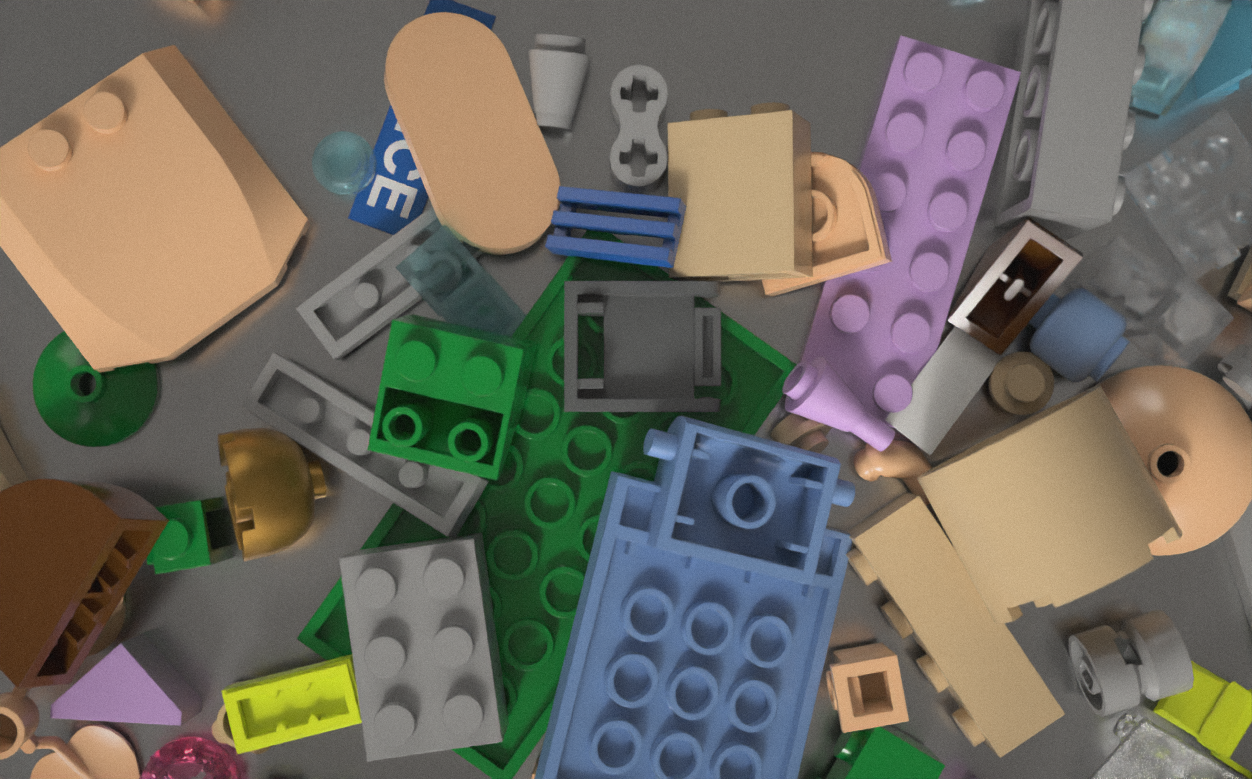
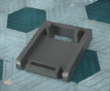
[564,281,721,412]

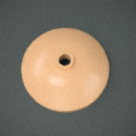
[1095,365,1252,556]

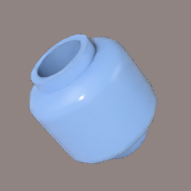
[1029,288,1130,382]

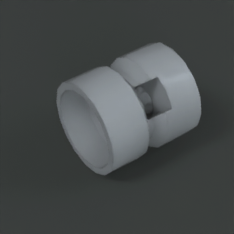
[1068,609,1194,717]

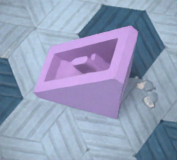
[50,633,202,726]

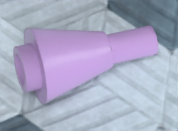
[782,357,895,452]

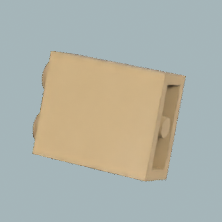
[668,102,813,282]

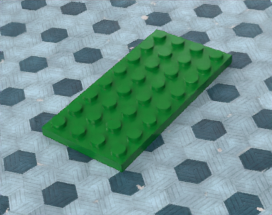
[297,230,797,779]

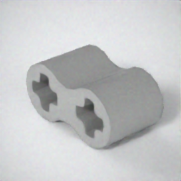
[609,64,668,195]

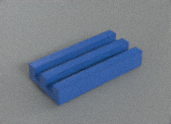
[545,186,686,268]

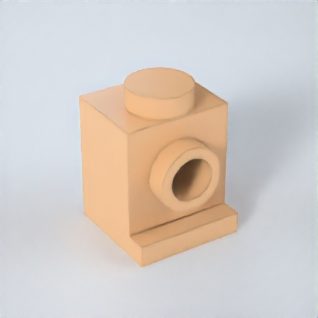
[826,642,909,733]

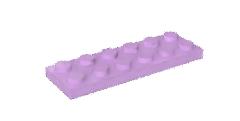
[798,35,1021,430]

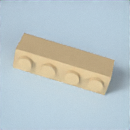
[846,492,1065,758]

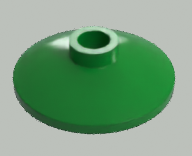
[33,331,160,447]

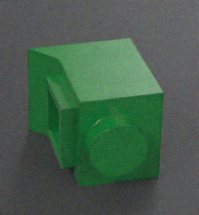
[146,496,233,575]

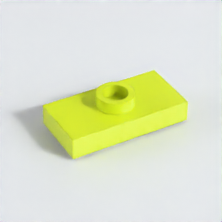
[221,654,362,754]

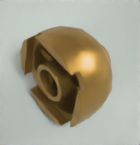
[217,428,326,561]

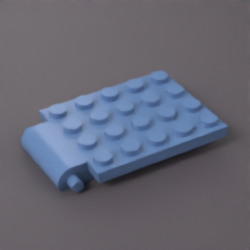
[535,416,856,779]

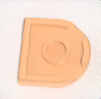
[762,152,892,296]

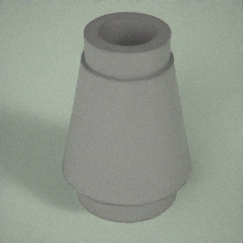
[528,34,591,129]

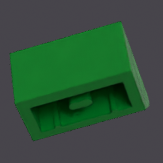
[367,314,537,480]

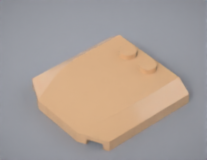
[0,45,311,373]

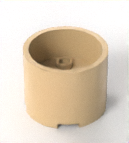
[917,385,1183,623]

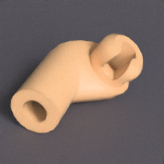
[853,440,933,505]

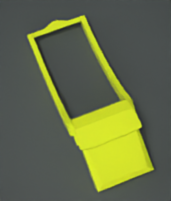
[1153,661,1252,779]

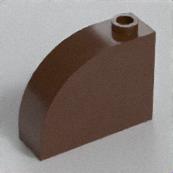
[0,479,169,689]

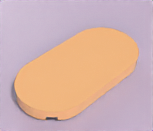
[384,12,561,255]

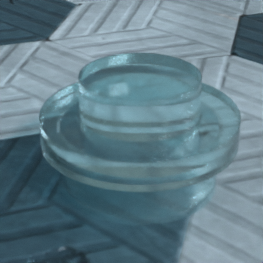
[312,131,377,196]

